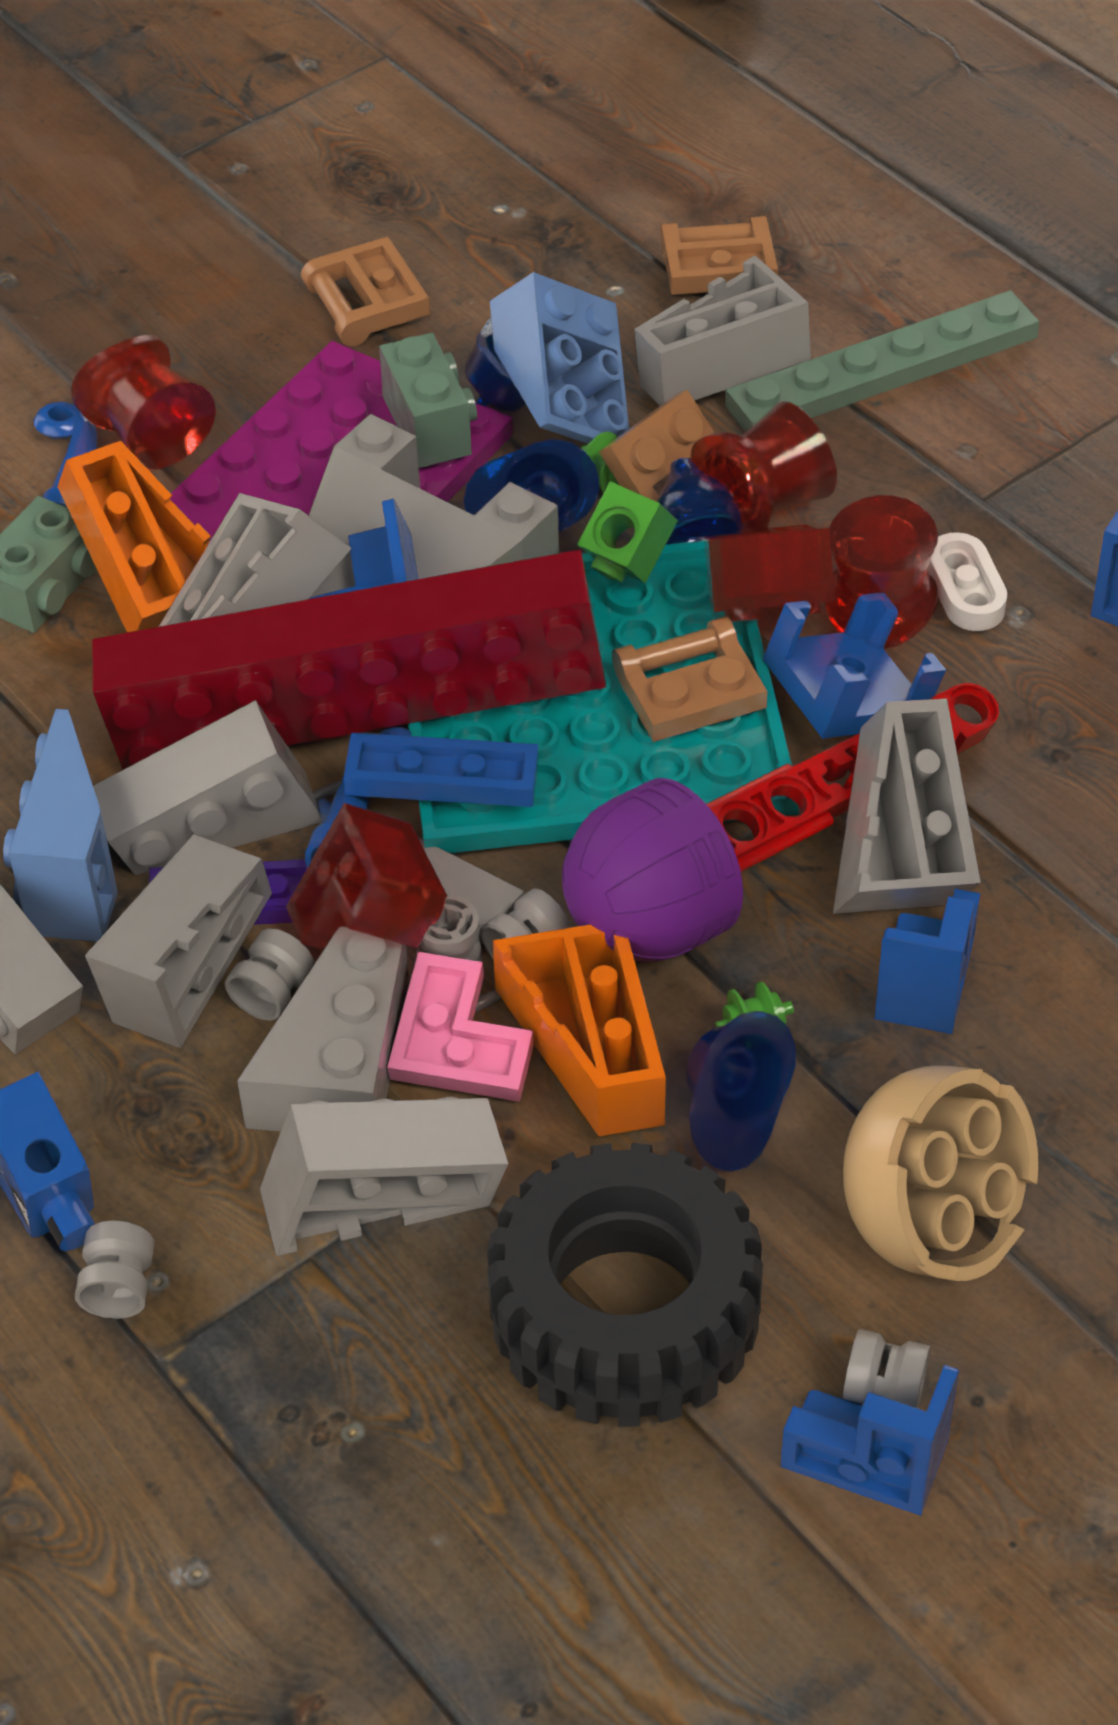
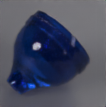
[656,458,743,545]

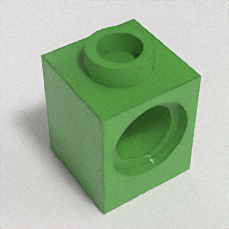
[577,481,678,583]

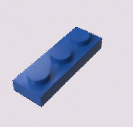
[343,732,539,807]

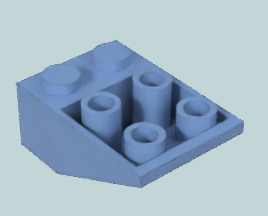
[490,272,629,444]
[3,709,118,942]

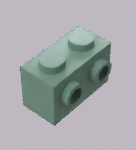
[379,332,477,468]
[0,496,97,633]

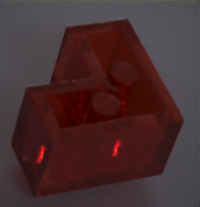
[704,523,835,621]
[286,803,448,950]

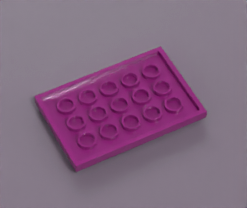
[171,341,513,541]

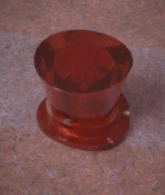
[71,335,216,470]
[690,401,837,541]
[824,495,938,649]

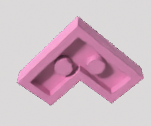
[387,952,534,1102]

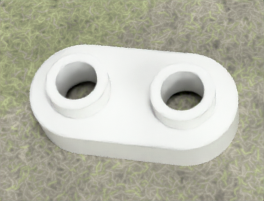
[927,532,1007,631]

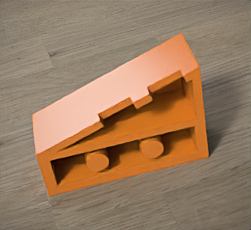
[57,441,211,632]
[493,925,666,1137]

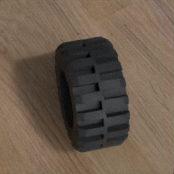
[487,1143,763,1427]

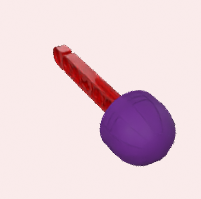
[562,683,1000,962]

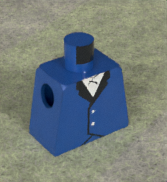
[0,1072,95,1251]

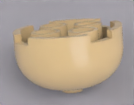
[843,1065,1038,1281]

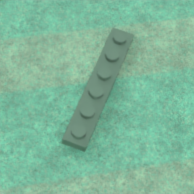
[725,290,1039,439]

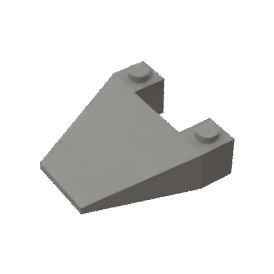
[309,414,559,597]

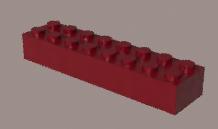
[92,549,607,770]

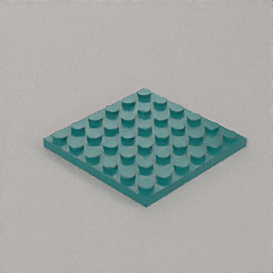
[408,537,799,853]

